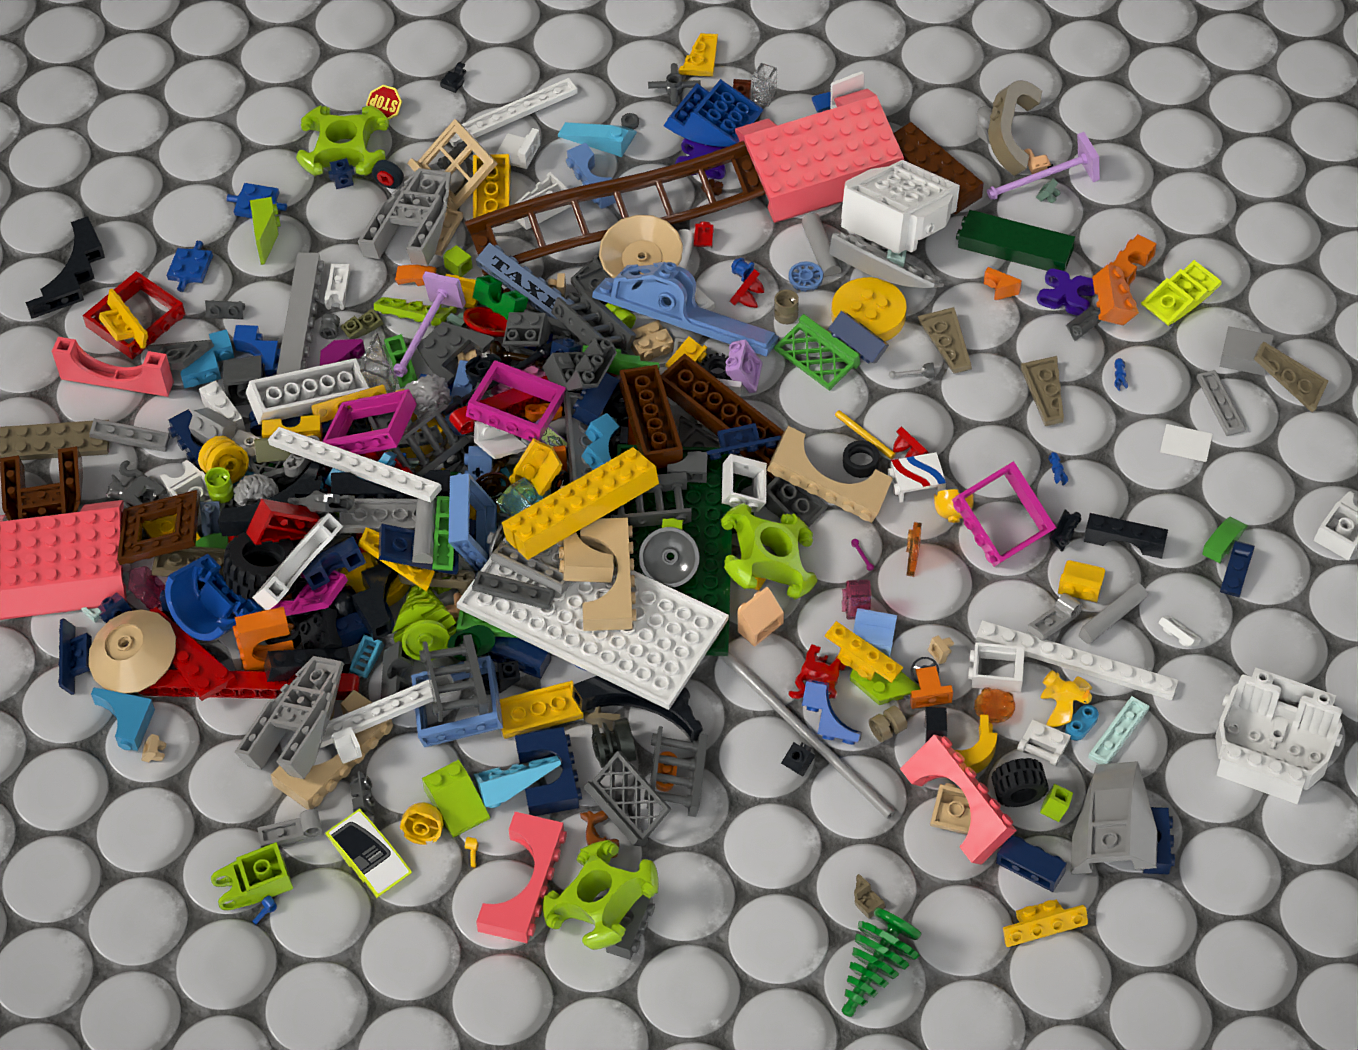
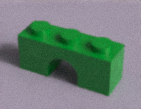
[472,275,528,320]

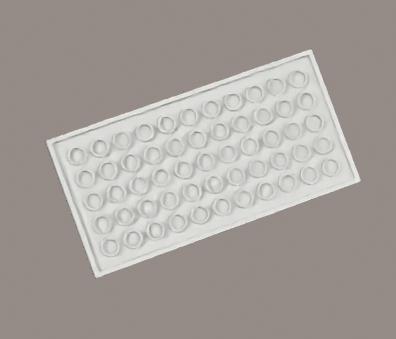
[456,538,729,710]

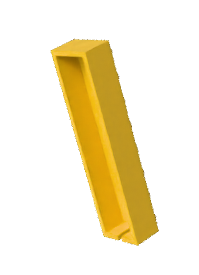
[502,447,659,560]

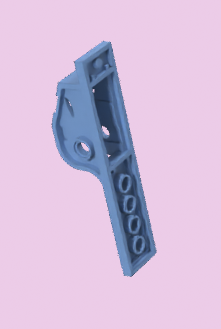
[592,262,779,357]

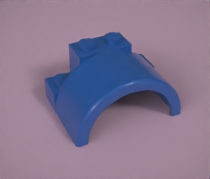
[165,554,263,641]

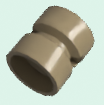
[774,289,799,325]
[868,705,908,742]

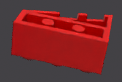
[246,499,321,545]

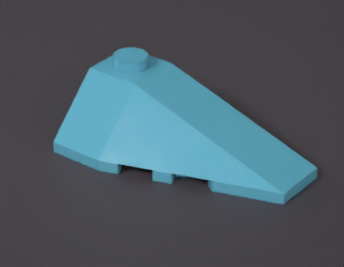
[558,122,637,157]
[473,756,561,808]

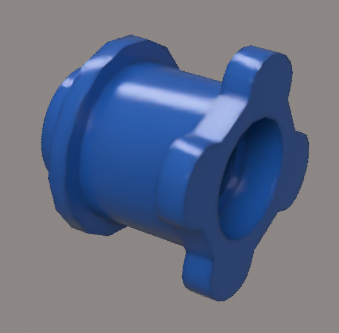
[731,257,755,282]

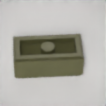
[254,438,291,463]

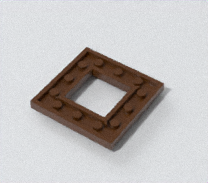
[117,490,200,565]

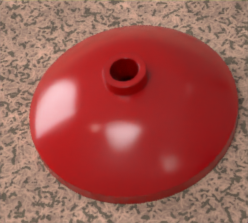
[463,307,508,338]

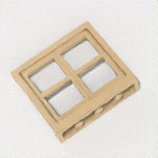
[407,119,498,211]

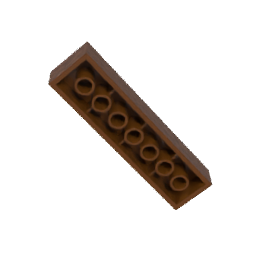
[661,353,784,479]

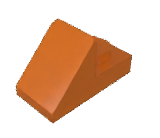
[984,267,1022,300]

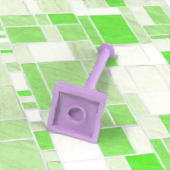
[987,132,1100,200]
[393,271,466,377]

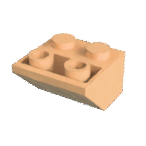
[738,587,784,647]

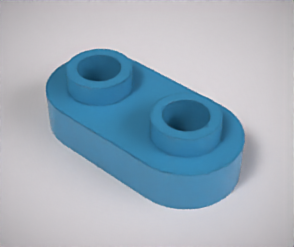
[1065,705,1099,741]

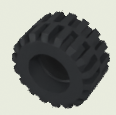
[991,758,1049,807]

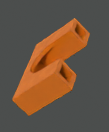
[233,606,295,672]

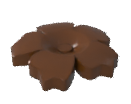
[701,179,723,196]

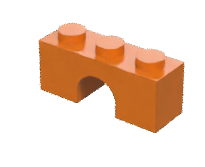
[1109,234,1157,285]

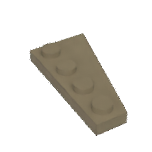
[918,307,972,374]

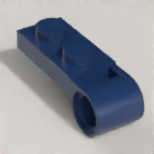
[1220,540,1255,598]

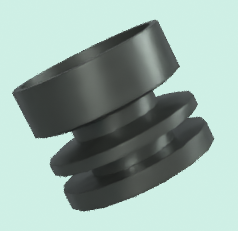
[591,718,636,768]

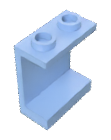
[853,608,897,657]

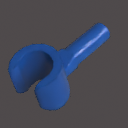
[252,896,277,925]

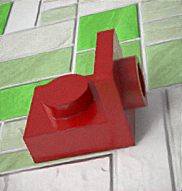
[694,221,714,248]

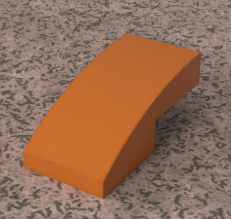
[395,265,437,286]

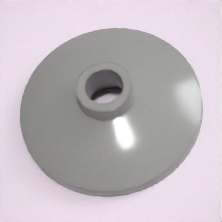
[487,524,505,557]

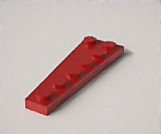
[149,607,236,701]

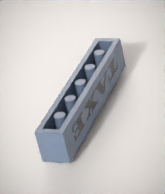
[475,243,577,319]

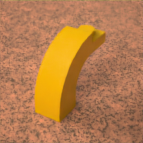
[954,715,997,774]

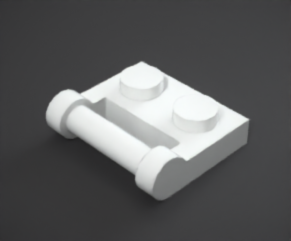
[1017,719,1071,766]

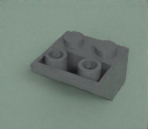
[503,312,551,347]

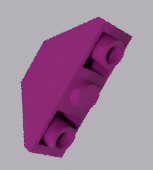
[320,339,365,366]

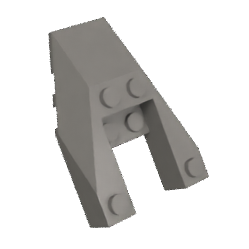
[358,168,452,266]
[235,656,344,779]

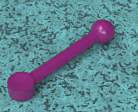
[851,539,874,571]

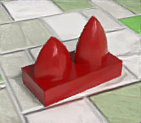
[729,269,764,308]
[893,426,929,458]

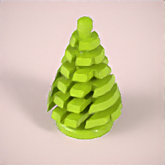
[392,585,456,661]

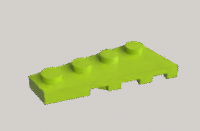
[374,297,457,326]

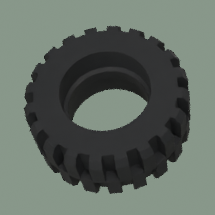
[223,532,300,602]

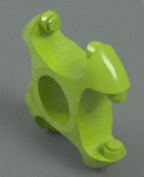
[296,105,389,177]
[721,503,817,600]
[543,840,659,950]

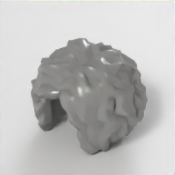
[405,374,452,418]
[233,474,280,506]

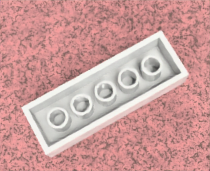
[246,358,369,425]

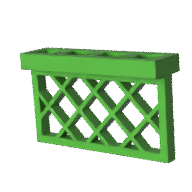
[774,314,861,391]

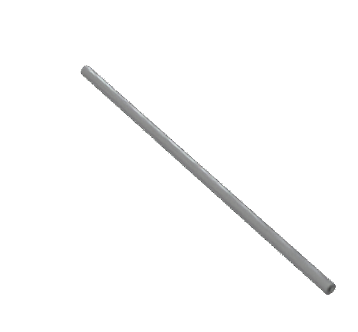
[719,652,895,819]

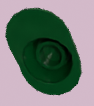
[447,625,495,661]

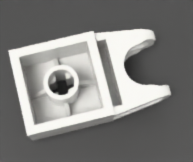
[159,460,221,526]
[1313,491,1358,561]

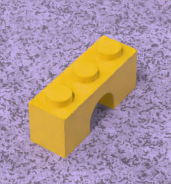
[262,415,323,442]

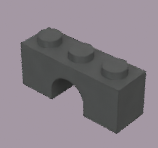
[380,641,414,700]
[606,895,655,960]

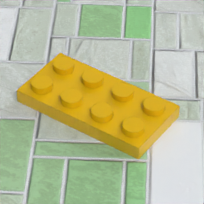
[500,680,583,739]

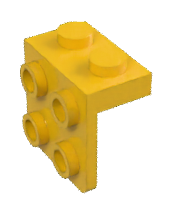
[1058,560,1105,602]

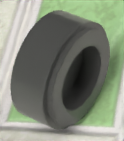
[621,113,639,130]

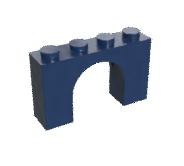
[515,727,582,816]

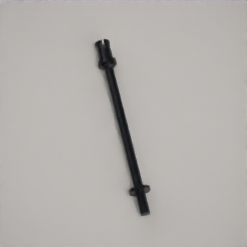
[442,338,559,416]

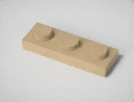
[435,208,463,256]

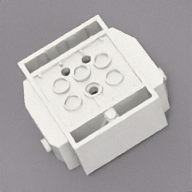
[841,160,960,254]
[1215,667,1343,804]

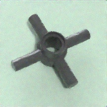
[648,63,701,106]

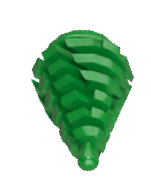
[841,907,922,1017]

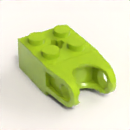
[211,842,294,910]

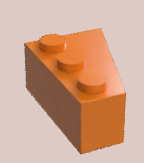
[1092,264,1139,325]

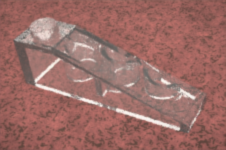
[360,332,398,393]

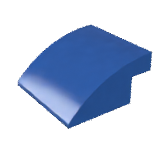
[664,79,764,147]

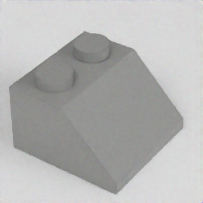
[189,407,237,446]

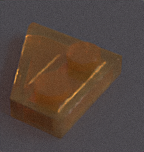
[906,522,922,577]

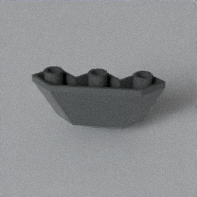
[543,338,617,391]

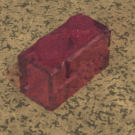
[128,566,166,610]
[841,580,871,620]

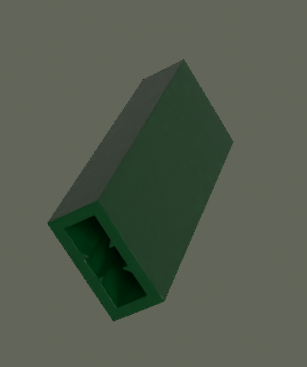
[956,209,1076,271]

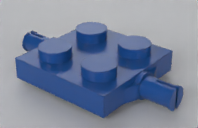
[226,183,287,218]
[166,240,213,292]

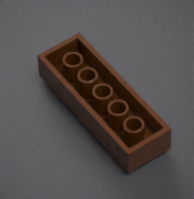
[893,122,984,215]
[620,365,683,469]

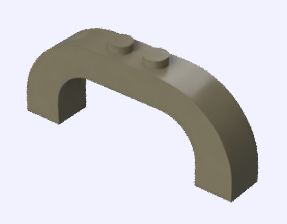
[988,80,1042,176]

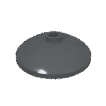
[639,527,700,587]

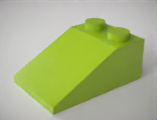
[250,197,281,265]
[422,759,490,838]

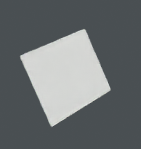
[1160,424,1213,462]

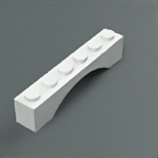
[252,512,343,610]

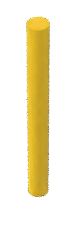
[835,410,896,460]

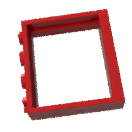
[82,271,186,359]

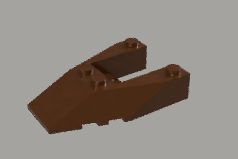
[0,446,83,521]

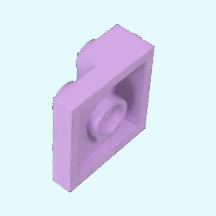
[726,339,762,393]

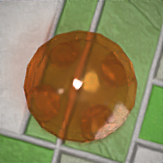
[974,687,1015,723]

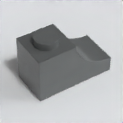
[667,451,707,483]

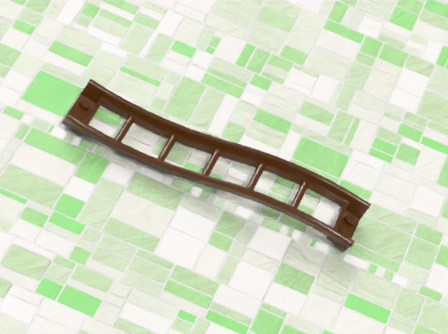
[465,141,766,276]

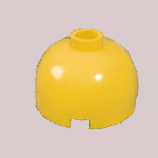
[934,489,973,523]
[400,802,443,845]

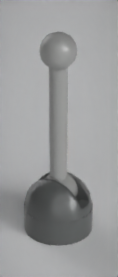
[889,362,935,378]

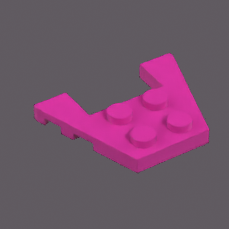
[271,570,348,616]

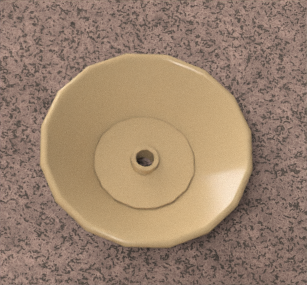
[599,215,683,278]
[88,609,176,694]

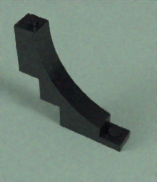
[25,216,105,319]

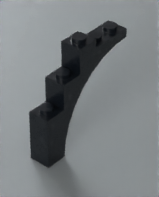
[218,461,328,536]
[352,555,398,641]
[572,676,703,742]

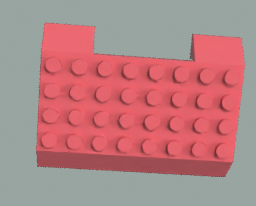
[735,89,904,223]
[0,500,127,620]

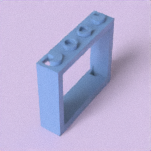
[449,473,497,573]
[411,656,503,747]

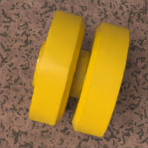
[198,436,249,484]

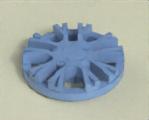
[789,261,823,292]

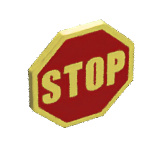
[366,85,402,120]

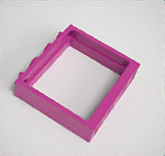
[466,360,566,441]
[322,389,417,455]
[952,461,1056,567]

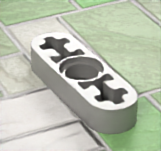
[283,435,320,477]

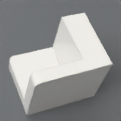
[332,727,362,764]

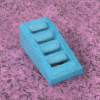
[349,635,384,678]

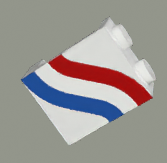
[888,452,946,502]

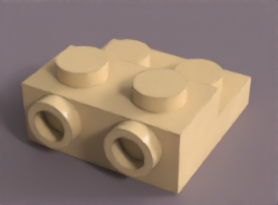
[631,320,674,361]
[930,783,971,835]

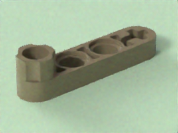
[398,569,475,595]

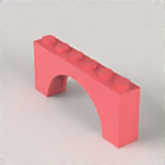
[52,337,174,397]
[900,735,1017,865]
[476,812,567,943]

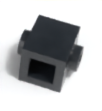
[781,742,816,776]

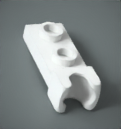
[325,264,350,310]

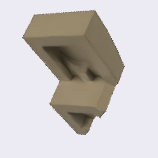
[584,707,621,731]
[854,874,886,919]

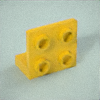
[513,438,562,496]

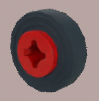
[372,160,404,189]

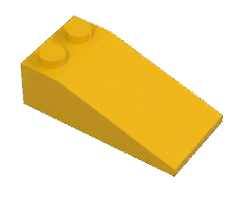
[473,154,511,223]

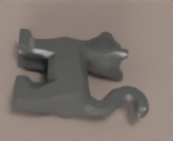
[106,460,166,507]
[288,490,355,515]

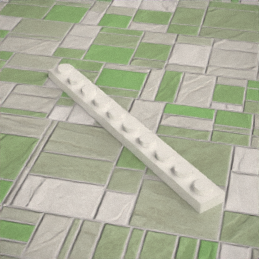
[268,427,442,503]
[976,620,1179,701]

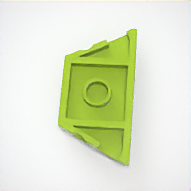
[850,669,920,705]

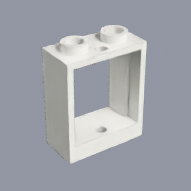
[722,454,767,513]
[968,642,1025,692]

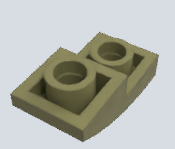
[340,309,384,339]

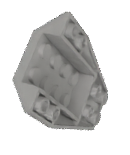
[829,232,945,288]
[1071,761,1158,874]

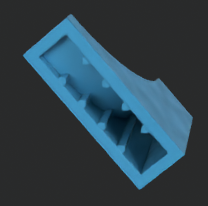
[91,687,155,751]

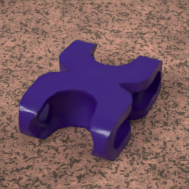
[675,138,728,180]
[1037,269,1095,315]

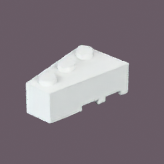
[515,172,572,230]

